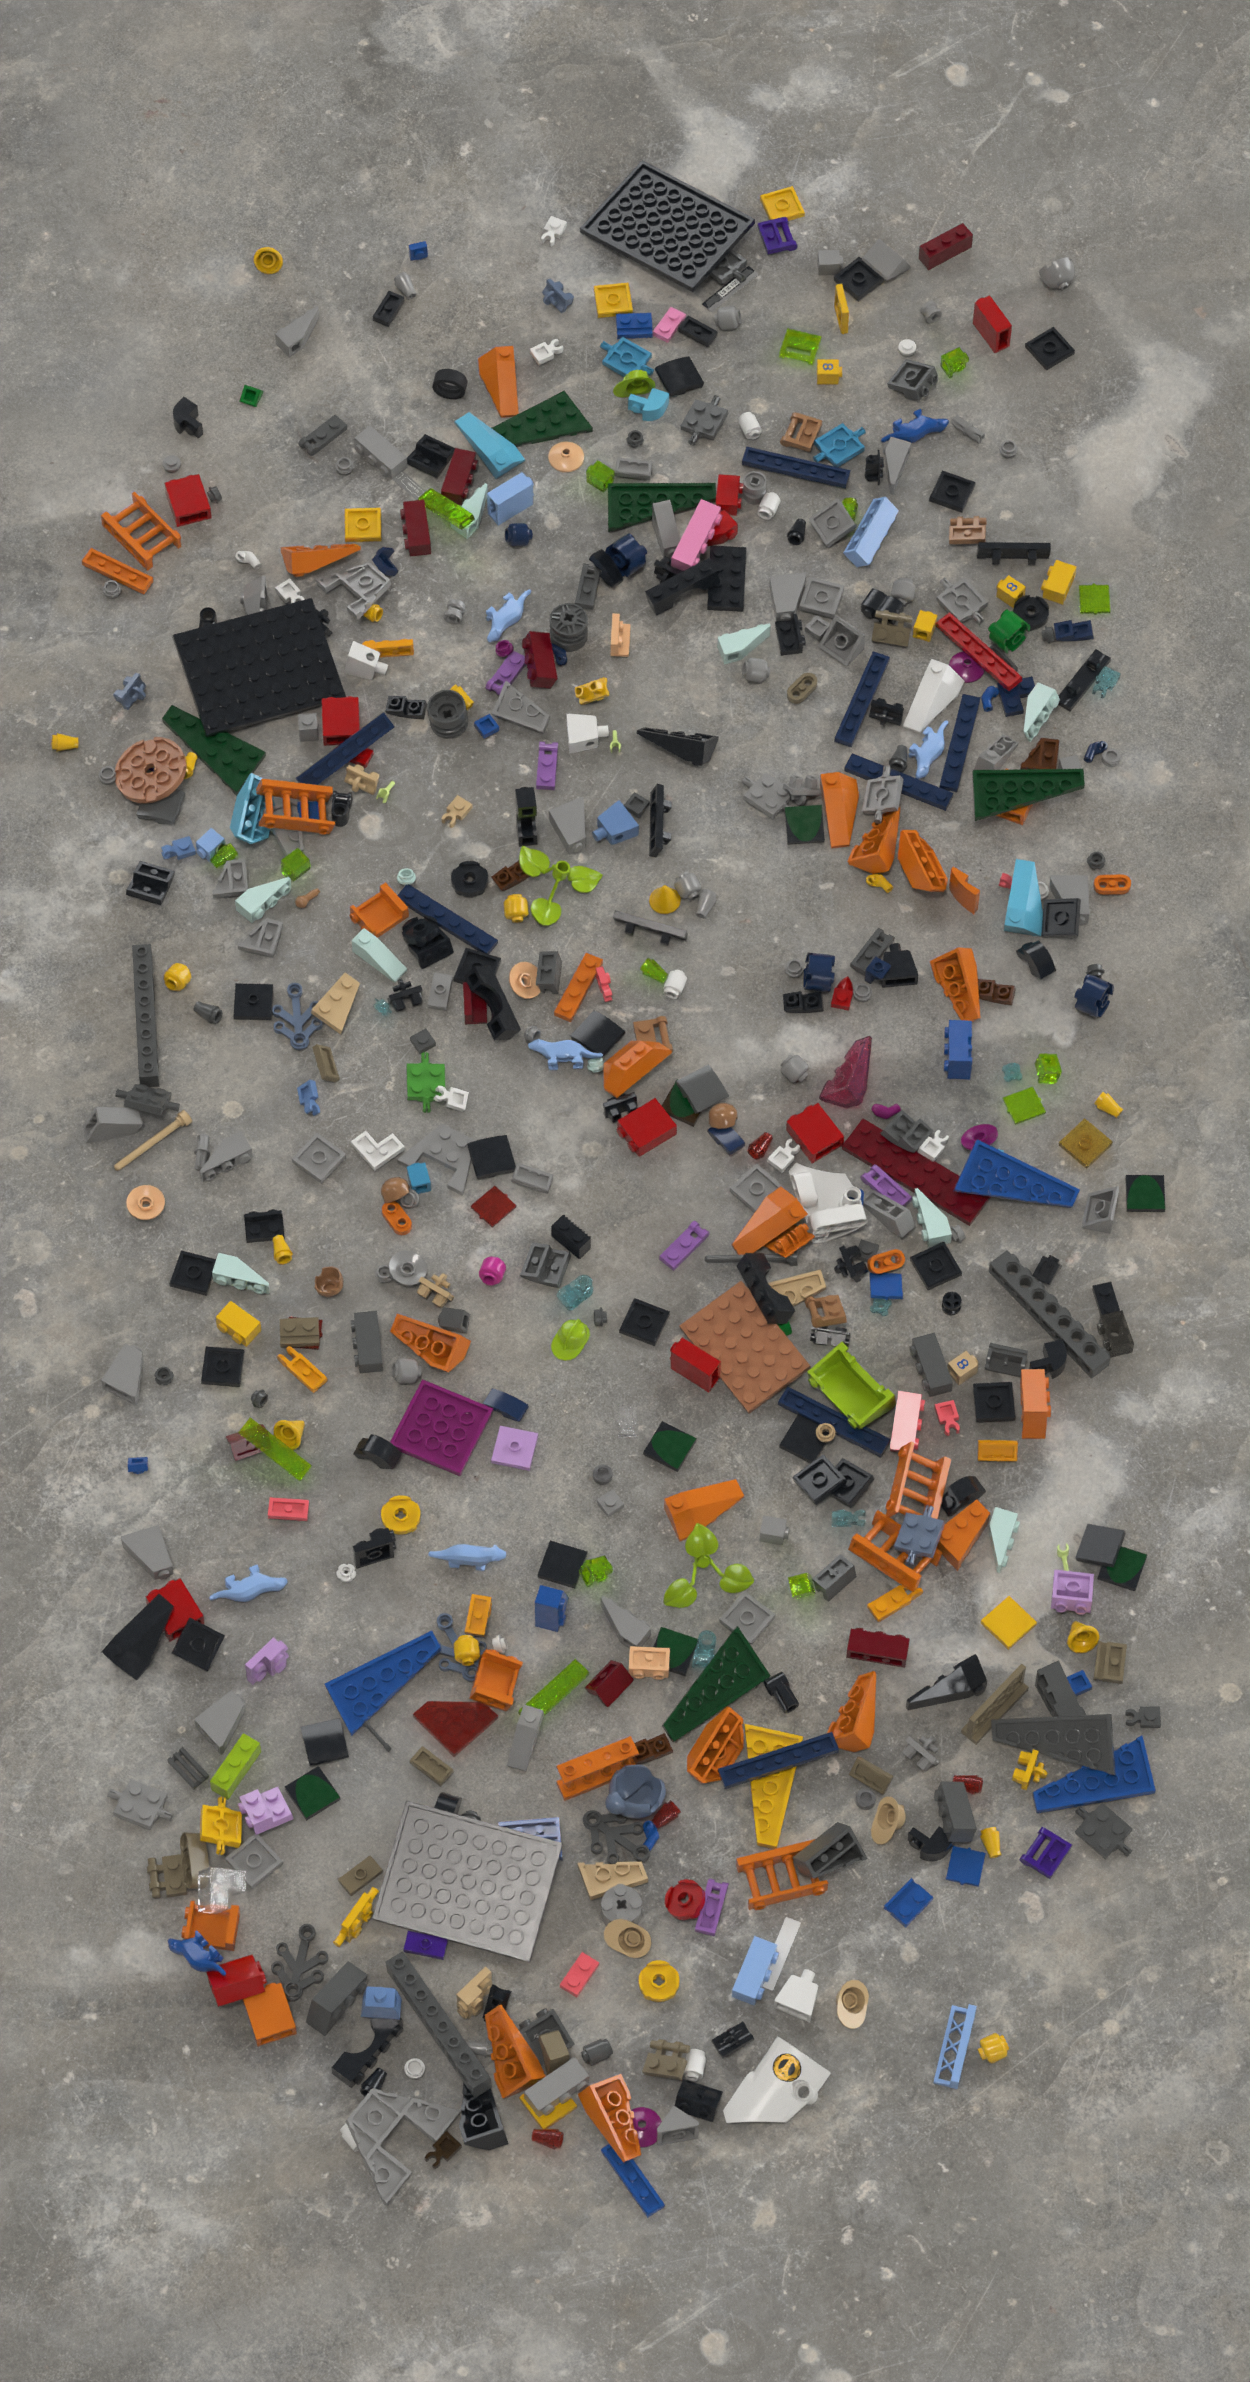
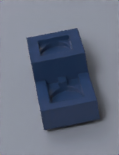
[1054,620,1094,641]
[707,1127,745,1156]
[483,1388,529,1422]

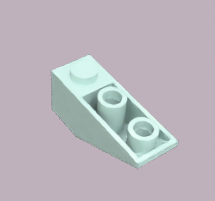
[450,483,488,539]
[717,623,771,664]
[1024,683,1060,742]
[235,877,291,923]
[912,1188,952,1248]
[212,1253,270,1294]
[989,1507,1020,1573]

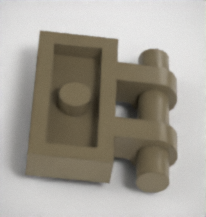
[872,610,912,647]
[147,1854,187,1898]
[642,2039,690,2080]

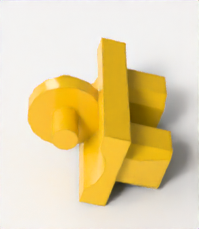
[575,677,609,705]
[1012,1749,1048,1790]

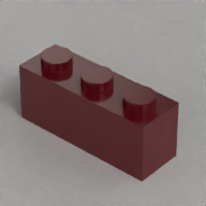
[918,223,973,271]
[441,448,479,506]
[400,499,431,557]
[522,631,558,689]
[846,1628,910,1668]

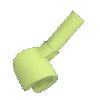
[610,730,621,753]
[376,781,395,803]
[1057,1544,1069,1571]

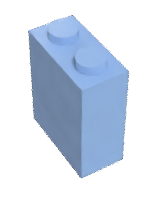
[487,472,534,526]

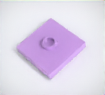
[491,1426,538,1471]

